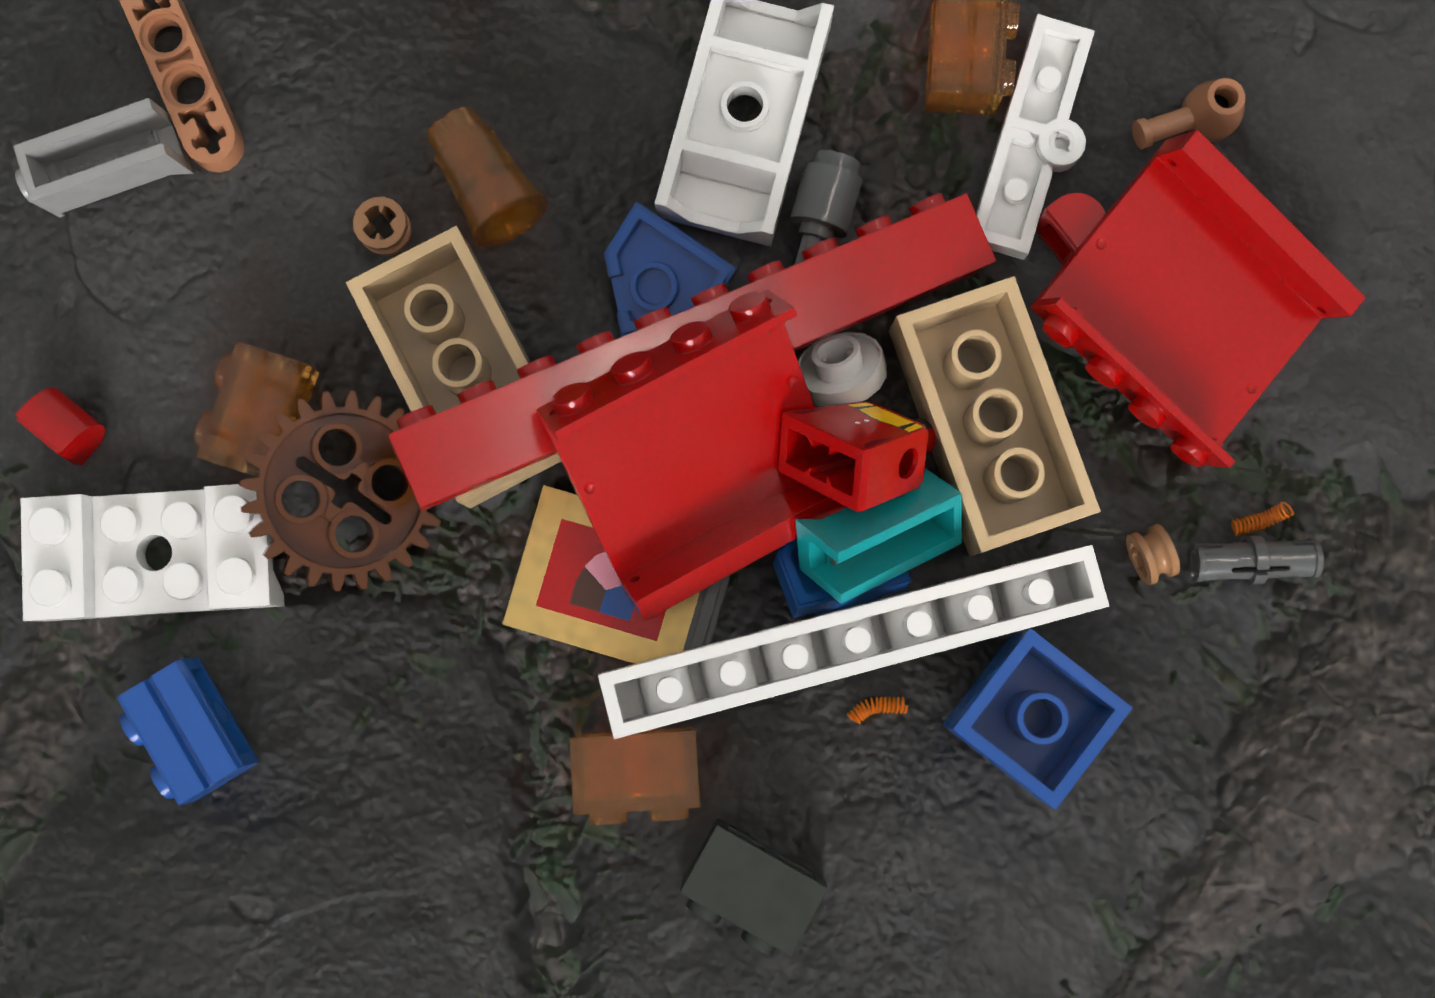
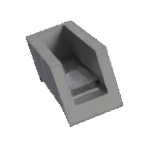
[13,98,194,218]

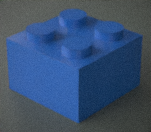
[942,628,1133,810]

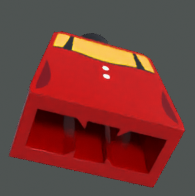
[778,401,935,512]

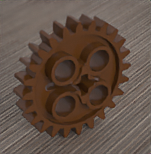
[239,391,441,591]

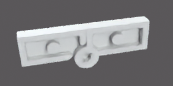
[976,14,1095,260]

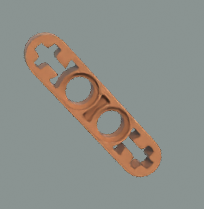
[119,0,245,173]

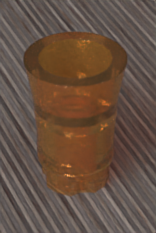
[426,107,548,247]

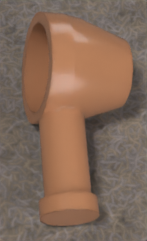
[1132,78,1245,150]

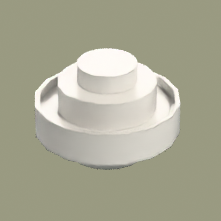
[798,332,887,407]

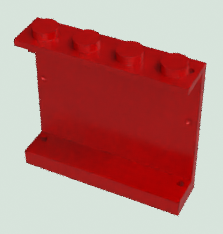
[1030,130,1366,468]
[536,289,847,621]

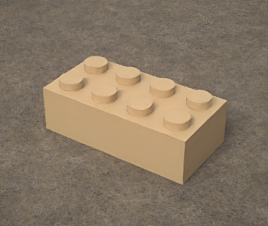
[345,226,561,508]
[889,276,1101,557]

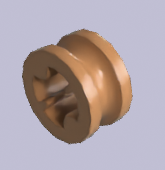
[353,196,412,256]
[1126,524,1180,585]

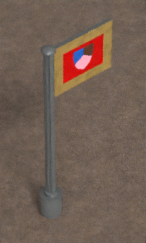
[502,150,863,664]

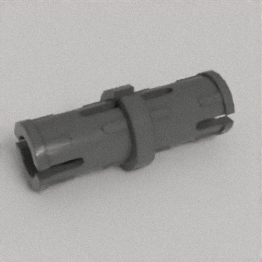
[1188,536,1324,585]

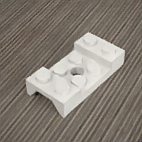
[654,0,834,247]
[20,484,284,622]

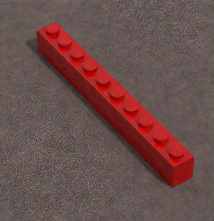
[388,193,996,512]

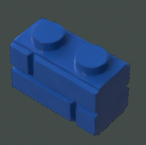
[117,658,259,806]

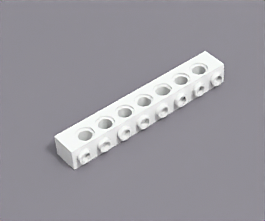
[598,545,1109,739]

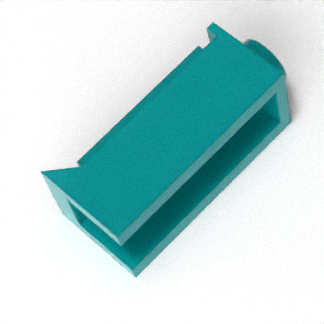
[795,468,962,604]

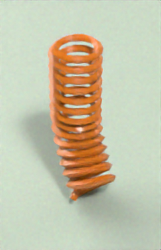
[1231,501,1294,536]
[847,696,908,724]

